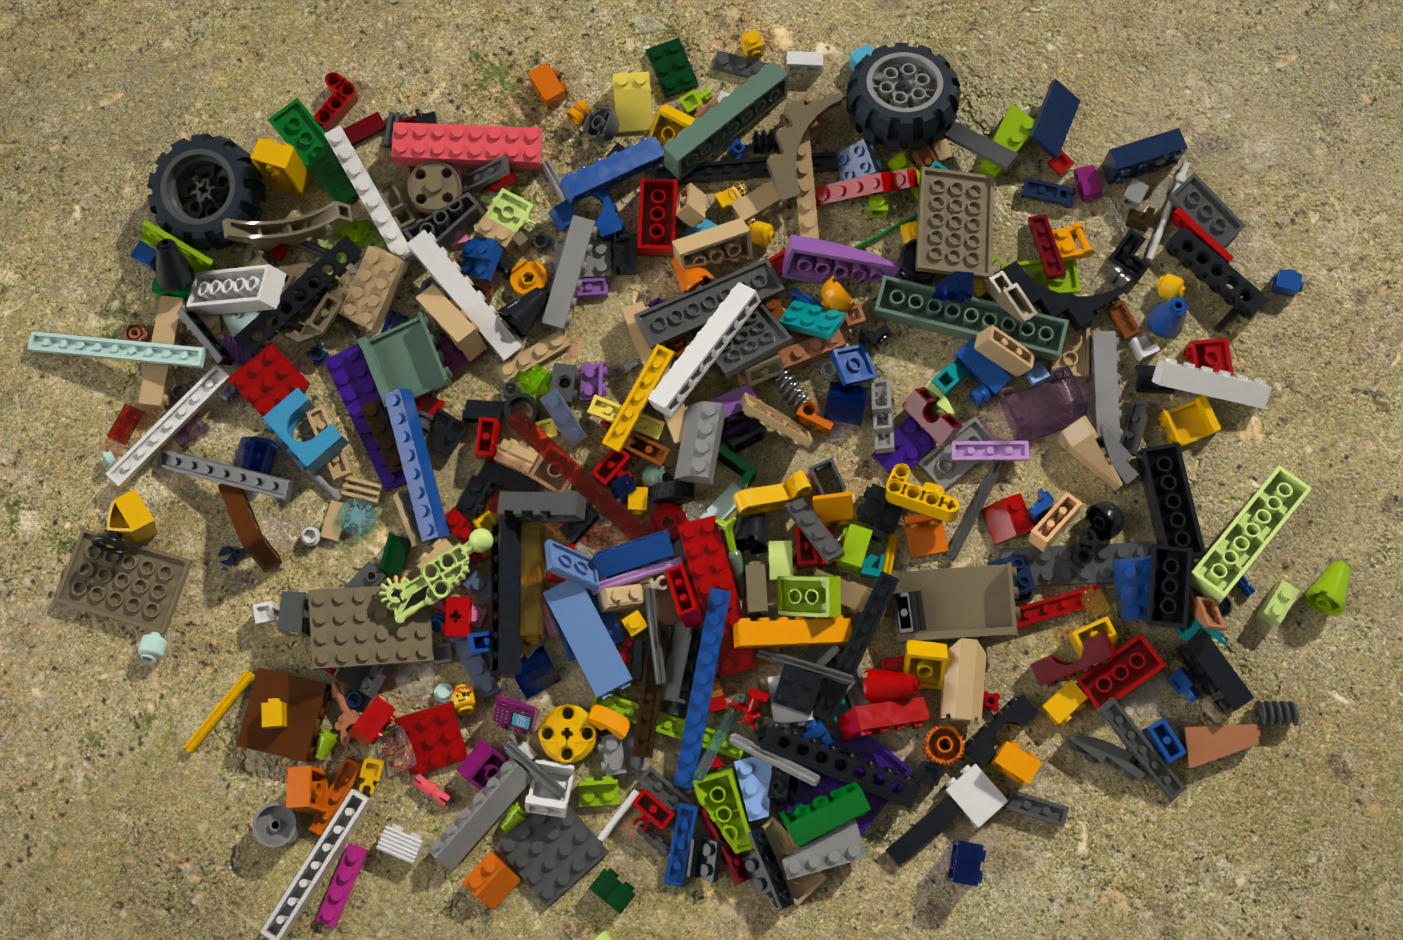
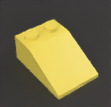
[613,71,653,134]

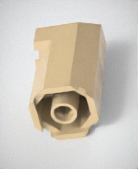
[939,638,987,724]

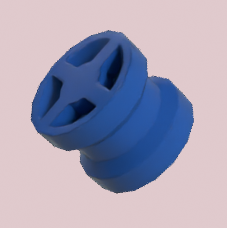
[969,384,991,408]

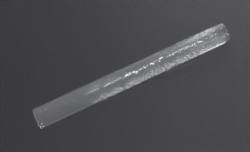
[1102,192,1143,257]

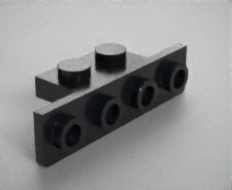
[742,827,794,910]

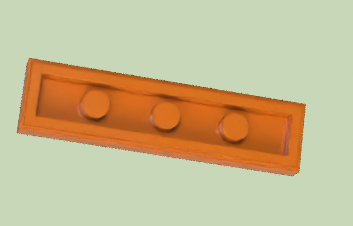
[308,757,362,837]

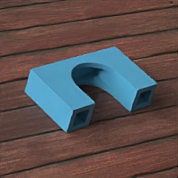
[262,387,349,474]

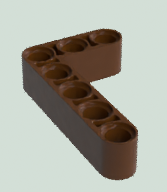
[218,483,282,573]

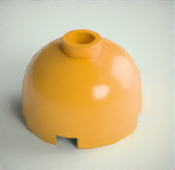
[821,275,856,312]

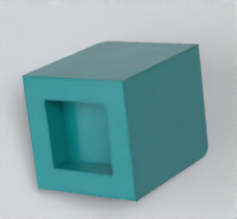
[860,554,885,580]

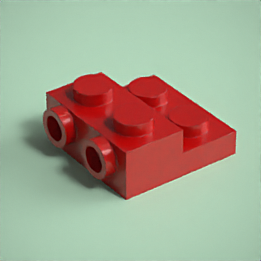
[1183,338,1234,376]

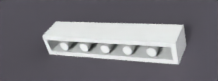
[1152,358,1272,409]

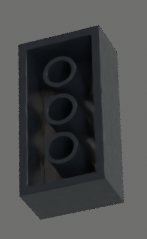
[1176,631,1254,715]

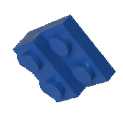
[461,237,503,282]

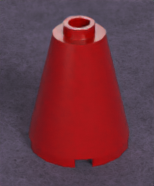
[863,668,921,704]

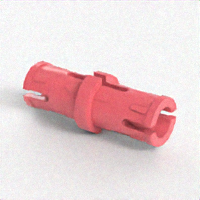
[412,774,452,807]

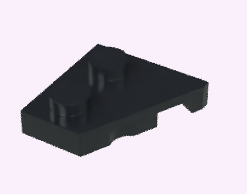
[432,407,469,459]

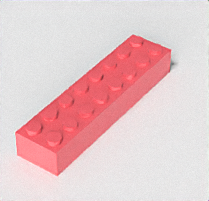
[391,122,543,171]

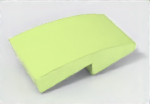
[925,381,954,416]

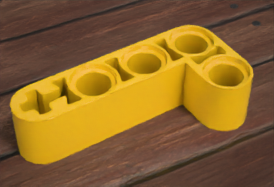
[885,463,960,522]
[732,471,812,516]

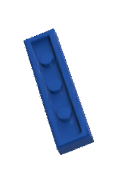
[664,802,698,888]

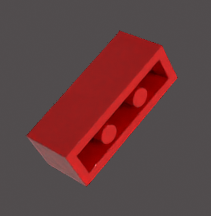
[665,563,704,628]

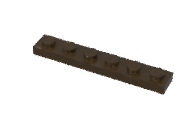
[632,637,667,759]

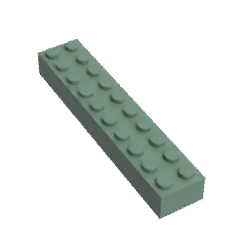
[873,275,1069,362]

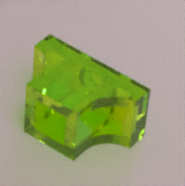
[335,219,374,249]
[515,364,552,398]

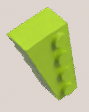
[977,103,1035,182]

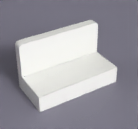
[786,51,823,74]

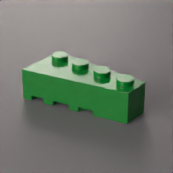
[779,782,871,847]

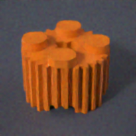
[922,724,965,766]

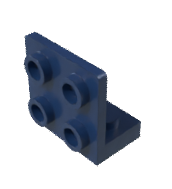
[987,554,1037,602]

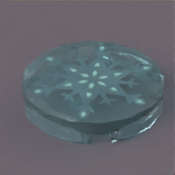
[338,497,377,536]

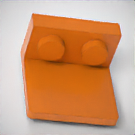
[903,513,949,558]

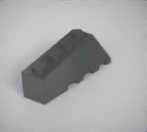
[660,622,703,707]

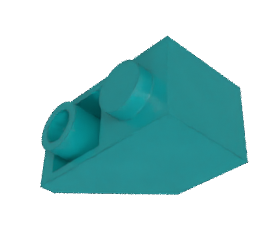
[931,360,970,397]

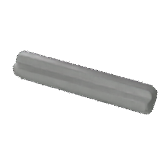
[541,160,574,206]

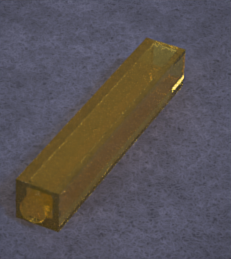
[520,522,545,643]

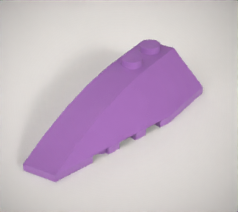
[781,234,900,283]

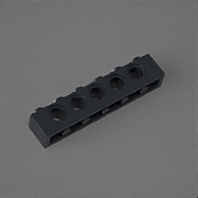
[1164,226,1270,321]

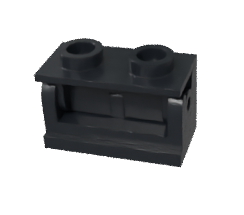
[610,233,638,275]
[559,502,601,545]
[767,766,799,806]

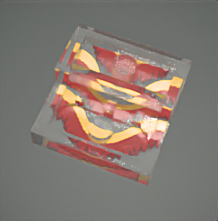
[374,725,417,779]

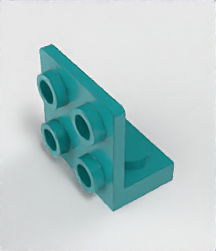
[1175,609,1227,645]

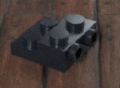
[856,483,904,534]

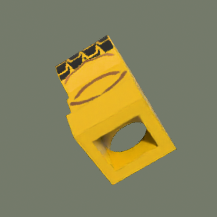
[714,182,750,215]

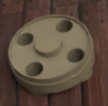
[407,161,462,215]

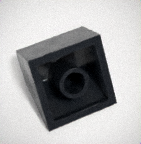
[721,416,767,454]

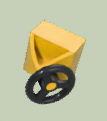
[91,489,158,555]

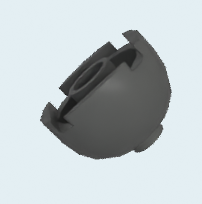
[583,105,620,144]

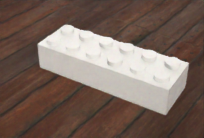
[186,264,286,316]

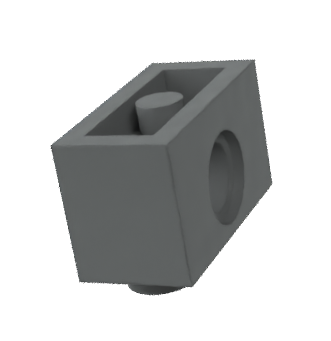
[550,363,581,407]

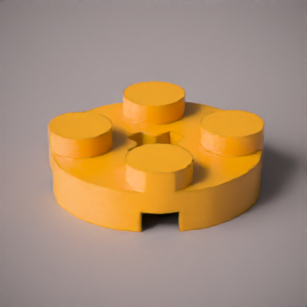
[510,260,548,296]

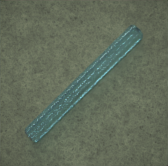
[693,694,745,782]

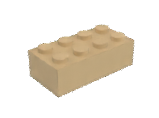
[339,245,409,331]

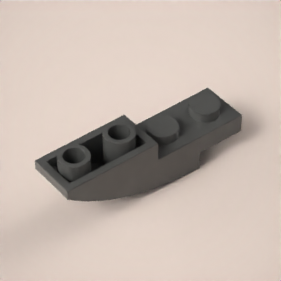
[1065,735,1145,782]

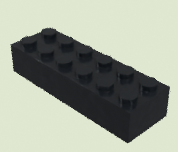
[1136,442,1206,560]

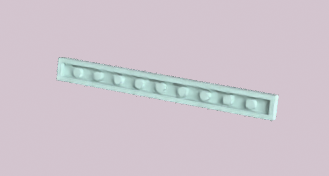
[27,331,207,368]

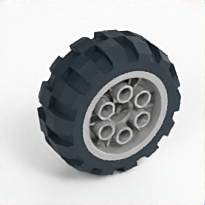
[846,42,961,152]

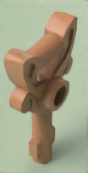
[331,682,362,747]

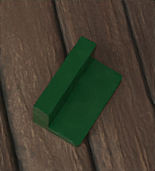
[379,532,411,577]

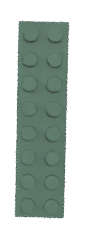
[663,61,788,180]

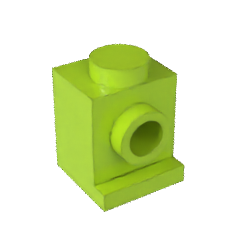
[868,194,888,219]

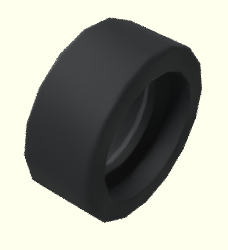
[503,392,541,431]

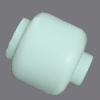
[138,632,167,663]

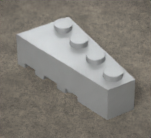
[781,818,867,880]

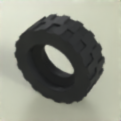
[651,481,695,505]

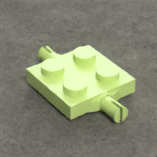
[480,188,538,234]

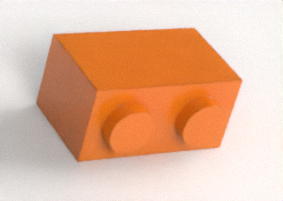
[528,62,567,109]

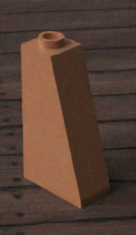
[1179,724,1261,769]

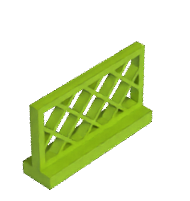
[139,220,216,273]

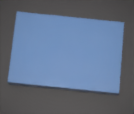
[545,539,600,592]

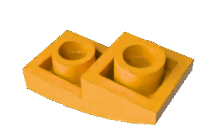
[586,703,632,740]

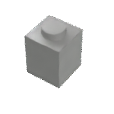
[1119,178,1150,210]

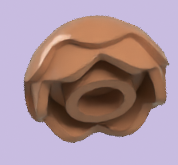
[124,322,148,342]

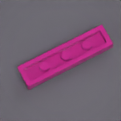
[316,843,369,928]

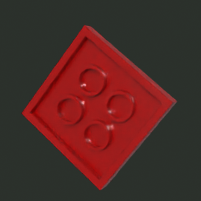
[228,342,310,417]
[394,701,468,776]

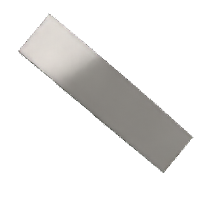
[871,379,895,454]

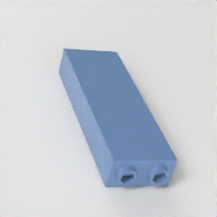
[543,580,633,701]

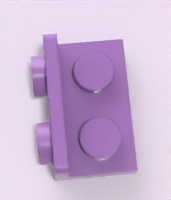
[580,361,608,402]

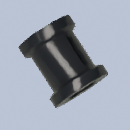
[496,254,516,278]

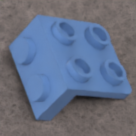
[836,139,884,181]

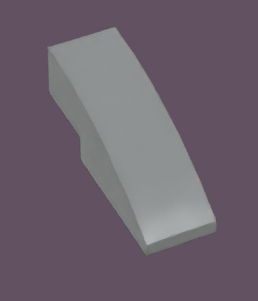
[1100,424,1139,484]

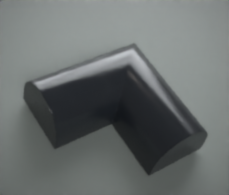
[1108,228,1150,280]

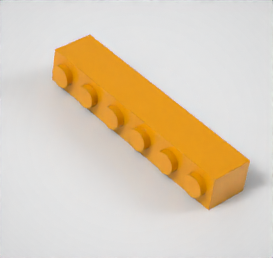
[732,615,852,649]

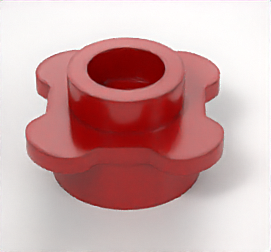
[982,691,1000,712]

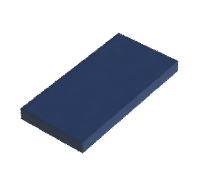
[1029,79,1080,159]

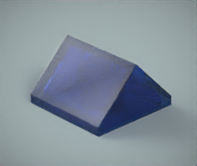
[514,646,562,700]

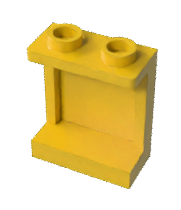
[1158,395,1221,447]

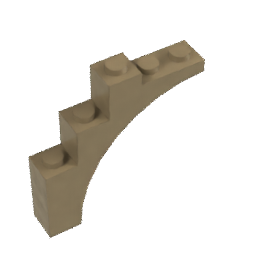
[766,92,842,205]
[222,201,353,252]

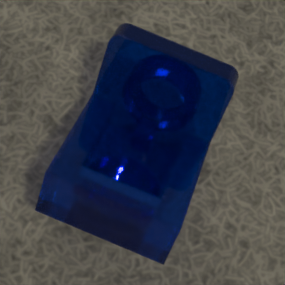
[610,473,637,503]

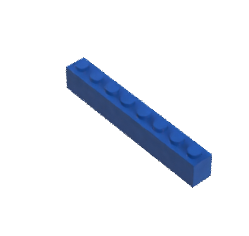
[384,388,450,542]

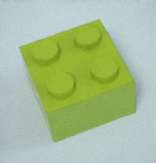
[836,523,873,574]

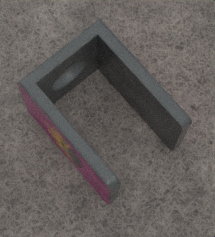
[807,457,846,495]

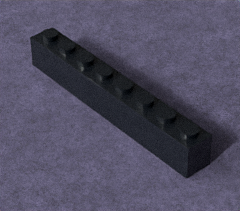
[490,518,523,678]

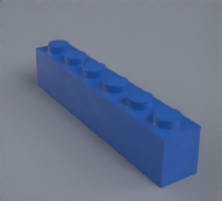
[559,136,664,205]

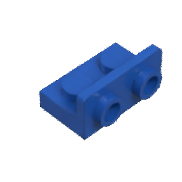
[1030,488,1054,527]

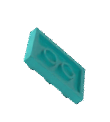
[778,300,846,340]

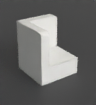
[1128,336,1160,363]
[253,601,279,625]

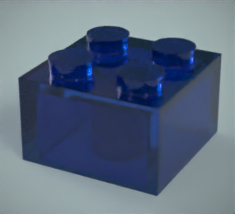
[947,840,986,887]

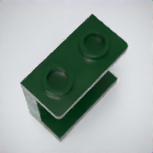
[717,443,757,490]

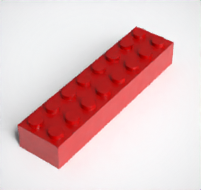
[677,515,758,678]

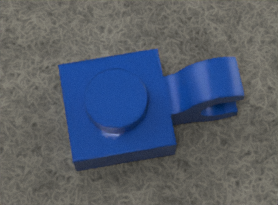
[1166,666,1202,703]

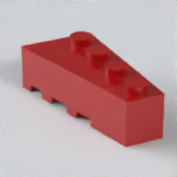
[837,696,930,741]

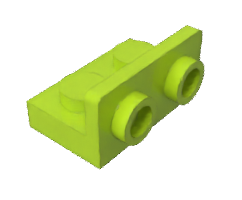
[578,776,620,807]

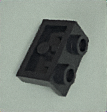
[456,475,495,519]
[687,836,723,883]

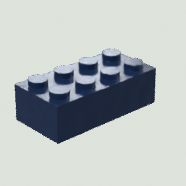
[1101,128,1188,184]

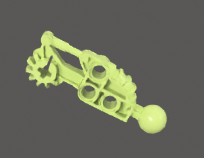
[379,528,493,623]

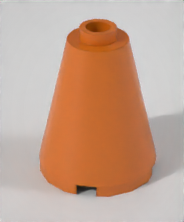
[672,256,716,294]

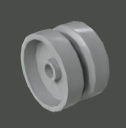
[252,802,303,848]

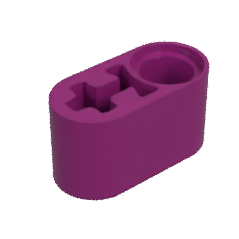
[1073,164,1102,202]

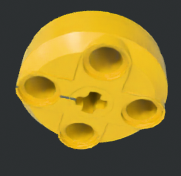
[538,704,598,763]

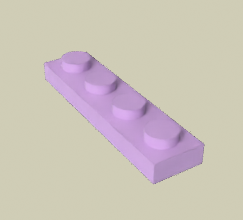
[950,441,1029,462]

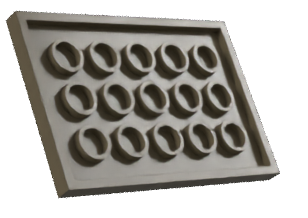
[915,166,994,280]
[54,528,193,635]
[308,586,434,670]

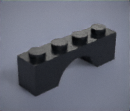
[964,694,1039,768]

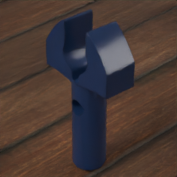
[218,545,248,566]

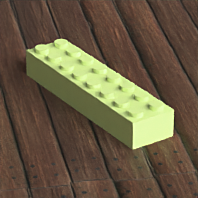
[1190,465,1312,606]

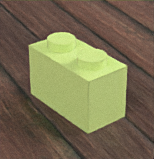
[768,540,797,583]
[1256,580,1300,626]

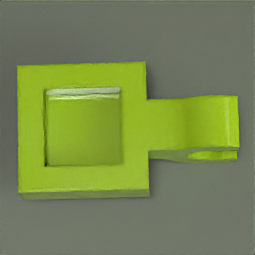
[679,87,712,115]

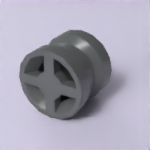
[417,410,435,432]

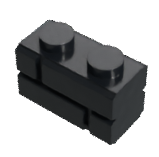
[894,590,926,633]

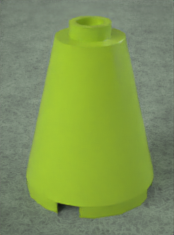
[1304,560,1351,616]

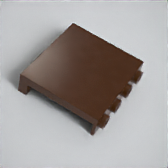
[236,667,332,763]

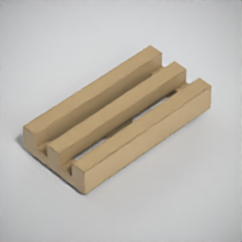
[340,476,383,504]

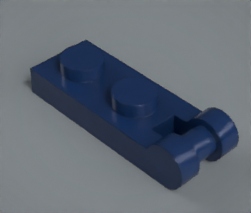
[1021,177,1075,208]

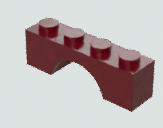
[1030,631,1117,687]

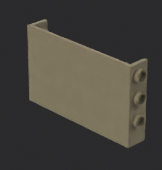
[891,562,1020,643]

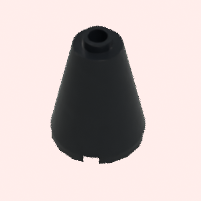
[156,238,195,292]
[498,287,549,338]
[733,512,769,554]

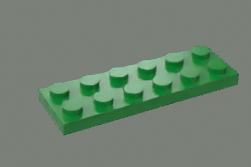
[268,98,358,204]

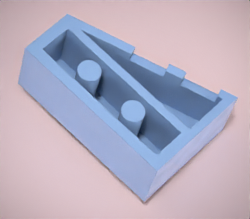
[734,756,772,822]

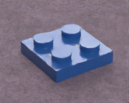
[830,343,878,387]

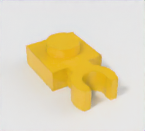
[359,757,384,795]

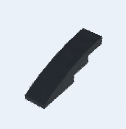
[885,795,962,866]

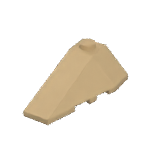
[1058,415,1123,491]

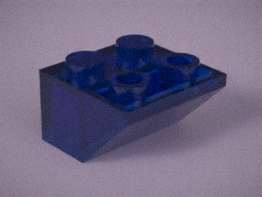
[823,381,867,426]
[233,436,279,475]

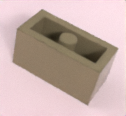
[512,231,531,254]

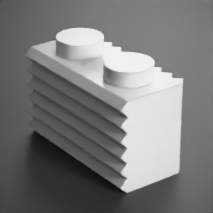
[376,823,426,864]

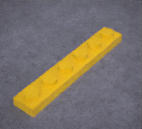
[602,344,675,453]

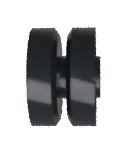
[897,238,936,285]

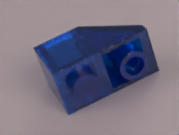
[933,271,974,303]

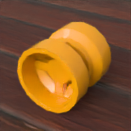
[566,99,592,125]

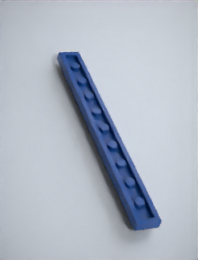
[673,588,731,790]

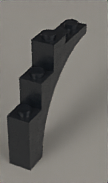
[998,261,1124,332]

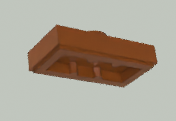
[1105,300,1141,342]

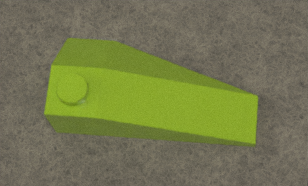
[692,766,754,854]

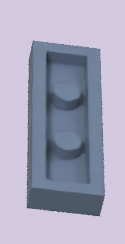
[540,388,588,447]

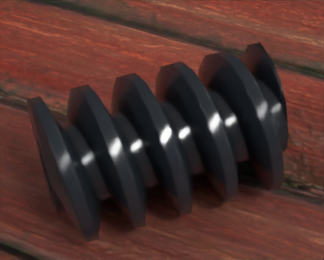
[752,128,779,154]

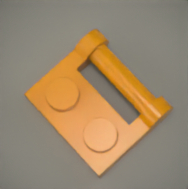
[1052,222,1094,262]

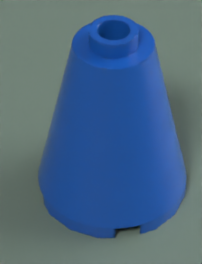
[1147,297,1187,339]

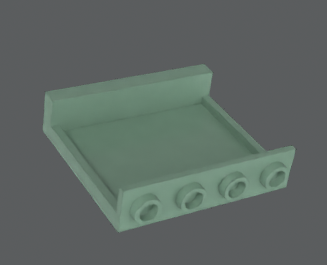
[358,312,452,408]

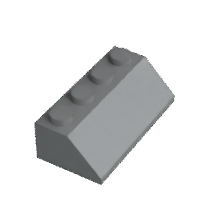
[674,401,726,484]

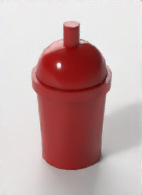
[484,169,518,193]

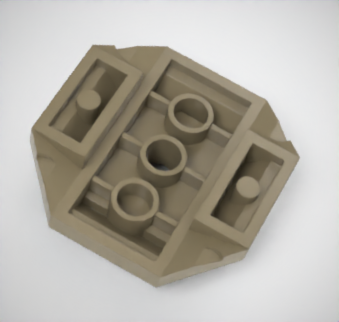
[266,262,344,344]

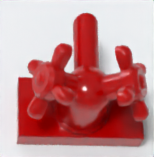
[728,687,770,730]

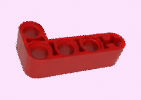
[313,72,359,133]

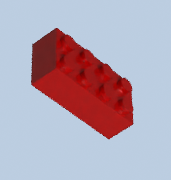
[637,178,678,257]
[1075,633,1166,710]

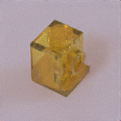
[1082,588,1111,621]

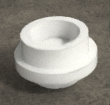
[301,527,321,546]

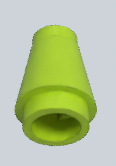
[314,729,338,760]
[500,802,529,833]

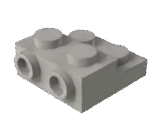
[598,731,647,776]

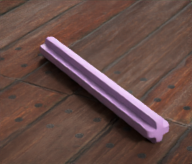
[590,556,684,595]

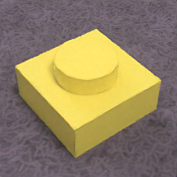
[535,418,559,442]

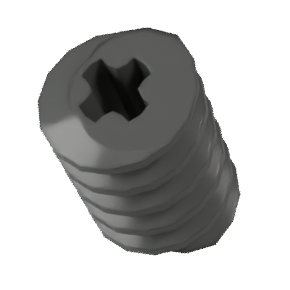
[773,369,812,412]
[1252,700,1299,726]

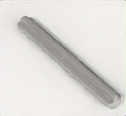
[729,733,820,786]

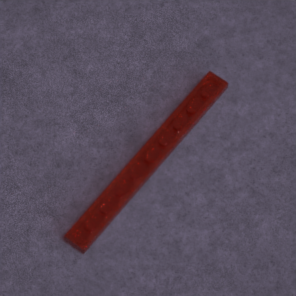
[506,408,652,541]

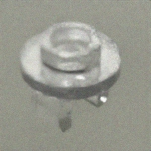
[686,501,707,520]

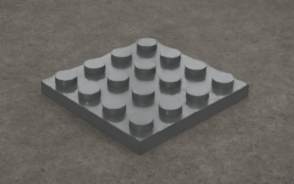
[694,302,794,379]
[495,804,609,907]

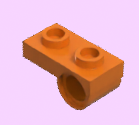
[795,401,834,435]

